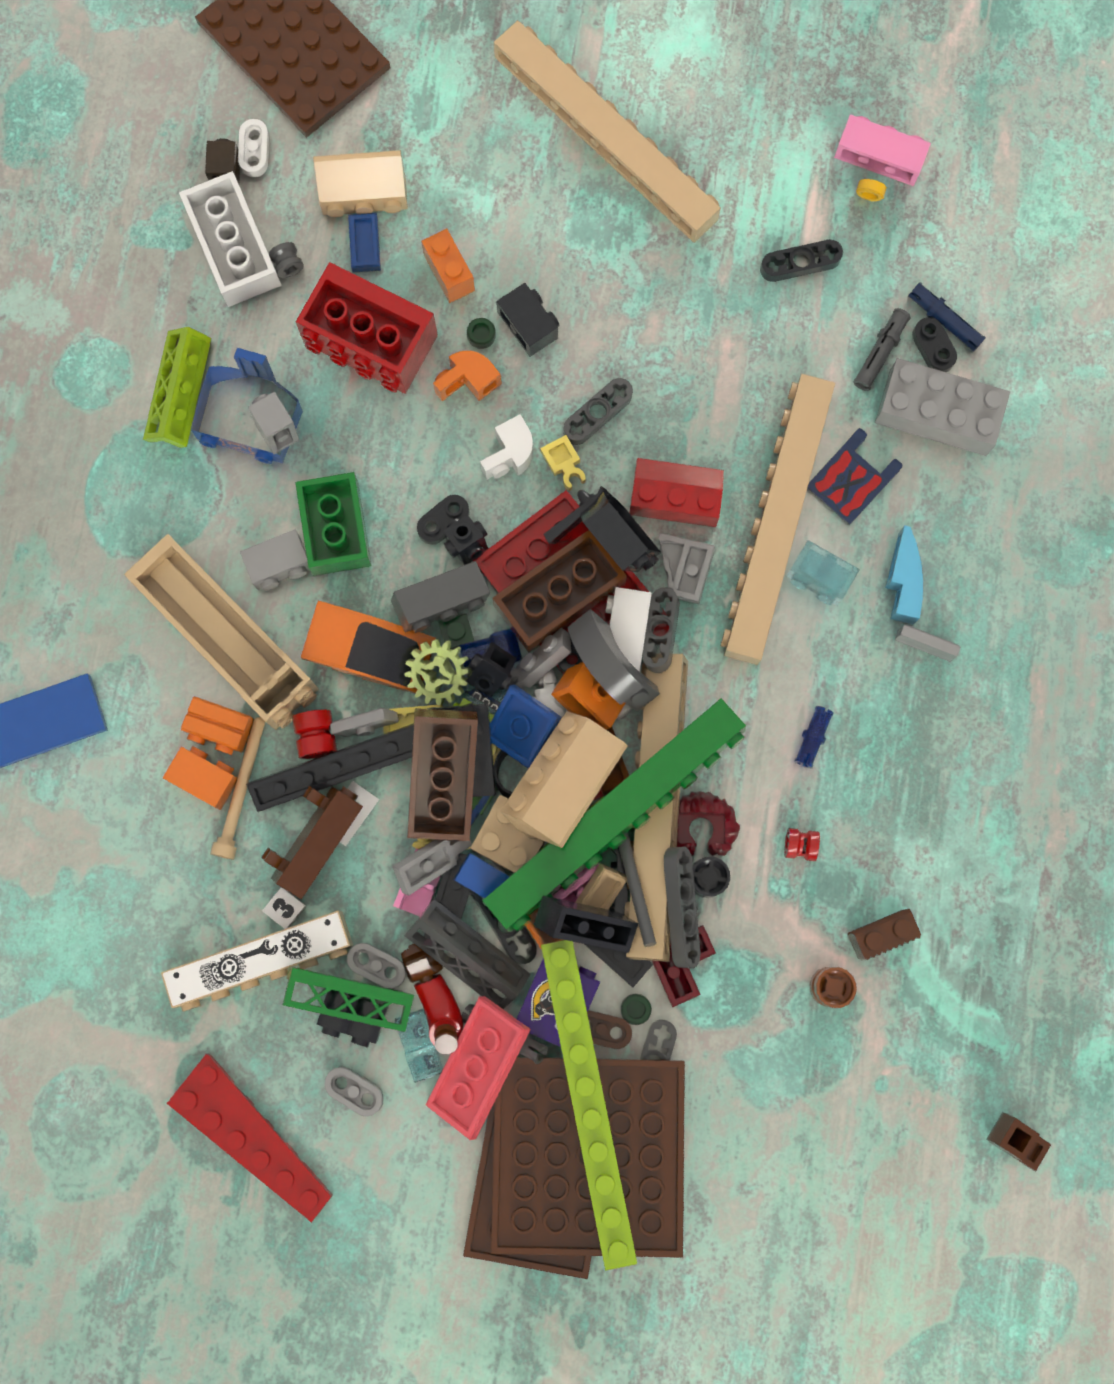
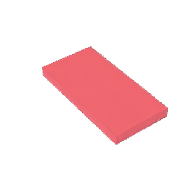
[426,996,531,1140]

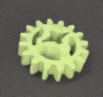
[404,639,471,706]

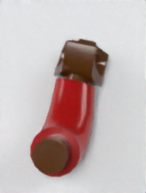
[401,944,463,1055]

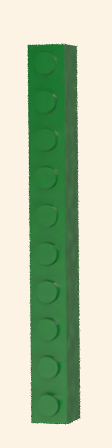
[482,698,746,932]

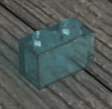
[786,540,860,606]

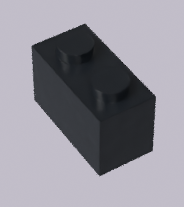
[496,283,560,357]

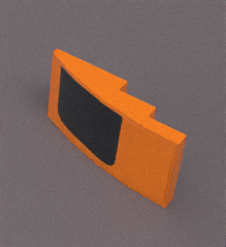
[301,600,436,694]

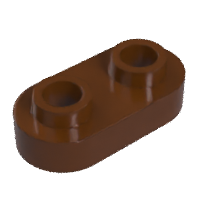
[587,1010,632,1049]

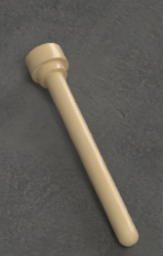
[210,717,265,860]

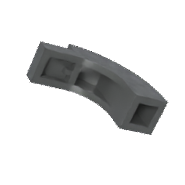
[567,609,660,712]

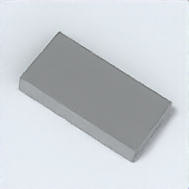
[895,625,961,662]

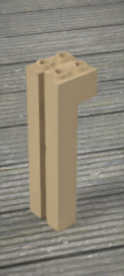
[124,534,319,730]

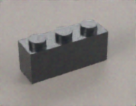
[533,895,638,953]

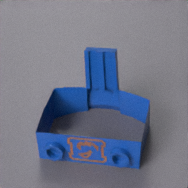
[191,348,303,464]

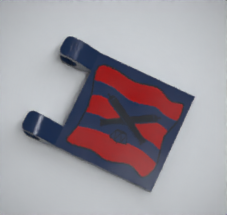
[807,428,903,525]

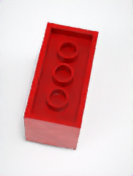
[295,262,438,394]

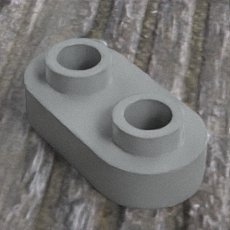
[347,943,406,989]
[325,1067,383,1116]

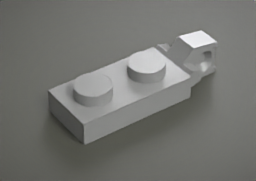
[505,628,571,690]
[392,839,472,896]

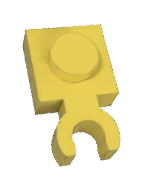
[540,435,586,491]

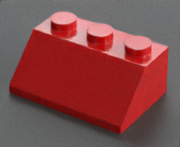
[629,458,724,527]

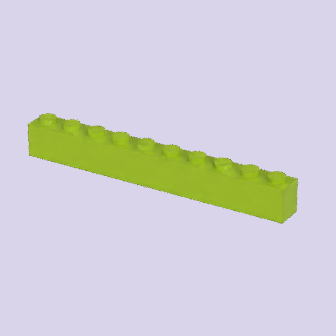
[541,940,637,1271]

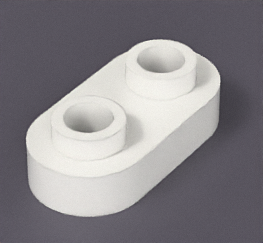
[238,119,269,177]

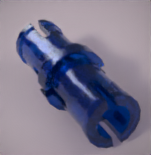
[794,706,834,769]

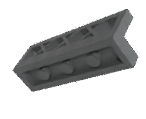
[404,899,531,1009]

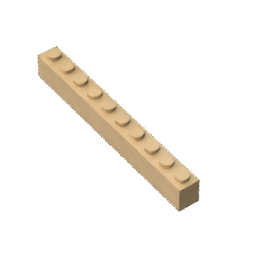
[494,20,721,243]
[720,373,835,665]
[624,654,688,962]

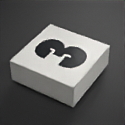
[262,887,306,929]

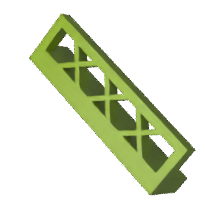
[143,327,212,448]

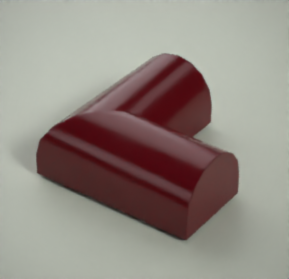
[652,925,716,1007]

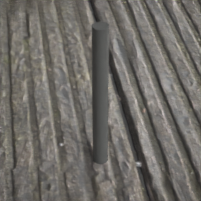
[619,833,656,947]

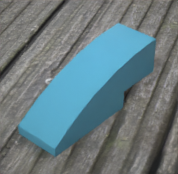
[885,525,923,625]

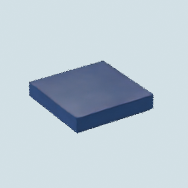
[490,685,562,768]

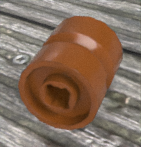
[810,967,857,1008]

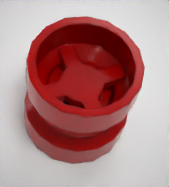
[784,828,820,861]

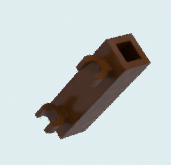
[261,786,363,900]

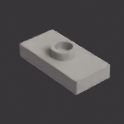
[330,708,399,737]

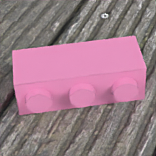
[834,114,931,186]

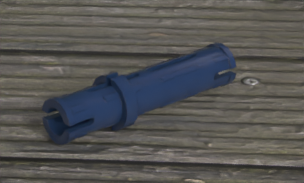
[908,282,986,352]

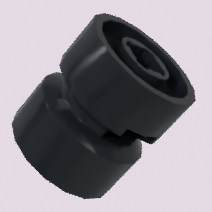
[693,857,730,898]

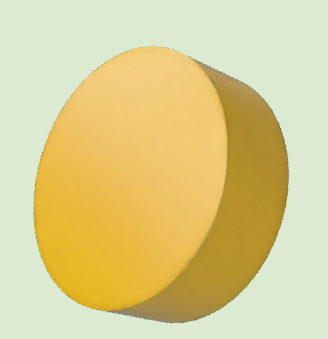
[856,179,887,201]

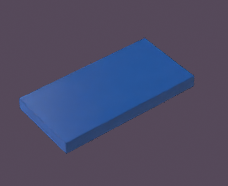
[0,673,108,768]

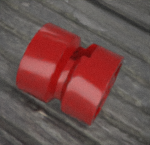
[292,709,337,759]

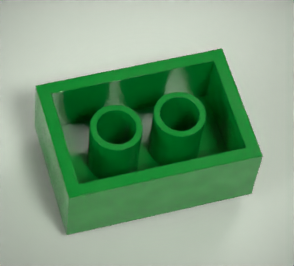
[295,472,372,576]

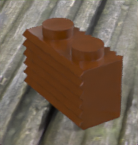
[847,909,921,960]

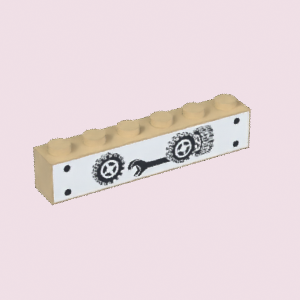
[161,910,353,1012]

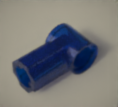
[459,629,522,667]

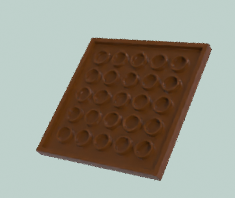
[491,1057,685,1258]

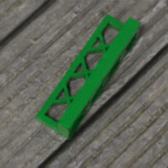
[282,966,414,1032]

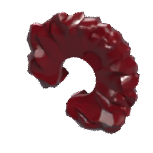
[677,791,740,857]

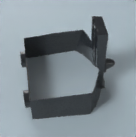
[543,486,661,573]

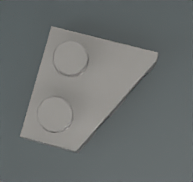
[659,533,715,604]

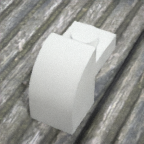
[480,414,533,480]

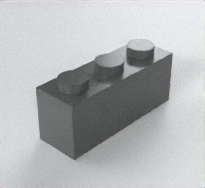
[391,561,490,633]

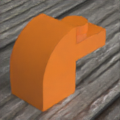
[433,350,502,401]

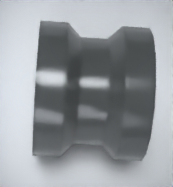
[269,242,304,278]

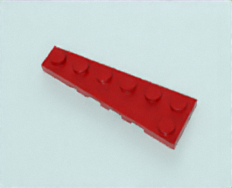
[166,1053,333,1223]

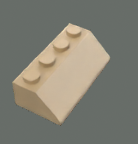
[500,711,628,848]

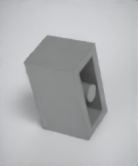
[248,392,299,455]
[240,529,309,591]

